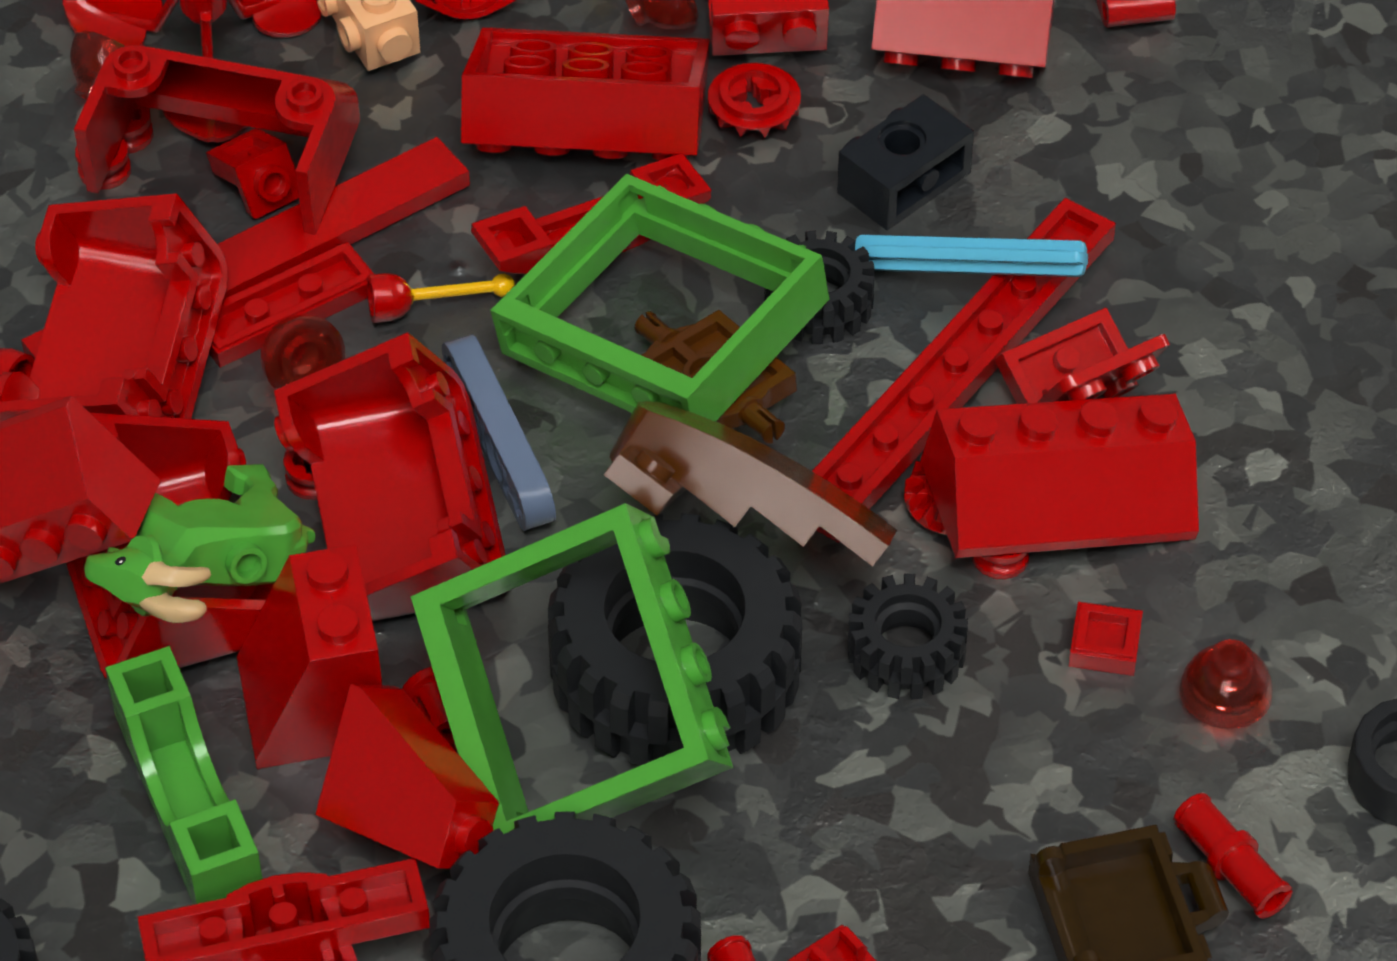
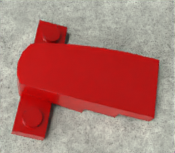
[137,858,430,961]

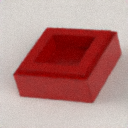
[1068,602,1143,676]

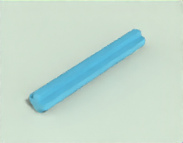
[855,234,1088,277]

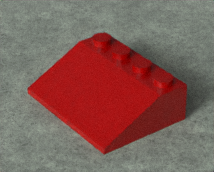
[461,27,710,160]

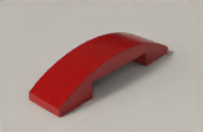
[471,153,712,274]

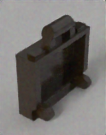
[1028,824,1229,961]

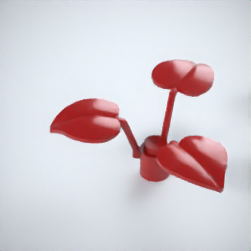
[62,0,323,143]

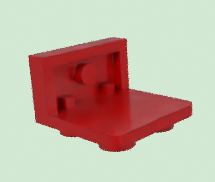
[708,0,829,56]
[995,307,1171,404]

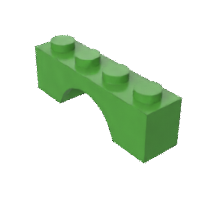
[105,646,263,905]

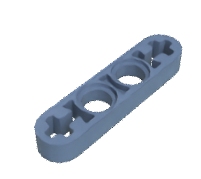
[442,334,556,531]

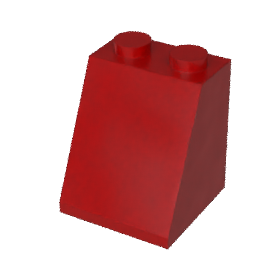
[237,544,382,769]

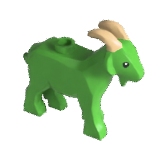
[84,464,315,623]

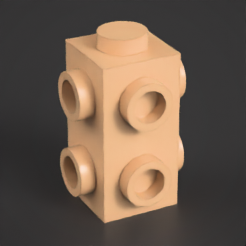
[316,0,421,71]

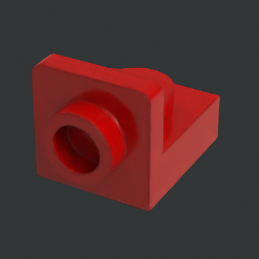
[206,128,299,219]

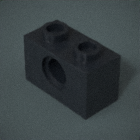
[837,94,974,231]

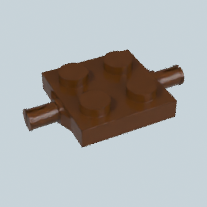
[634,310,797,444]

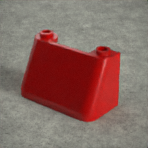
[0,193,228,421]
[274,332,506,622]
[66,413,274,679]

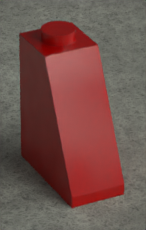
[315,683,499,869]

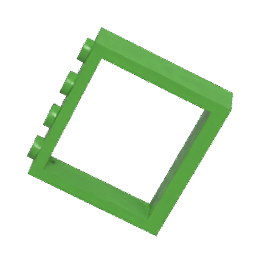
[490,173,829,422]
[411,503,734,834]

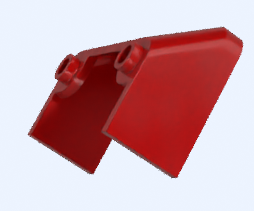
[74,45,360,235]

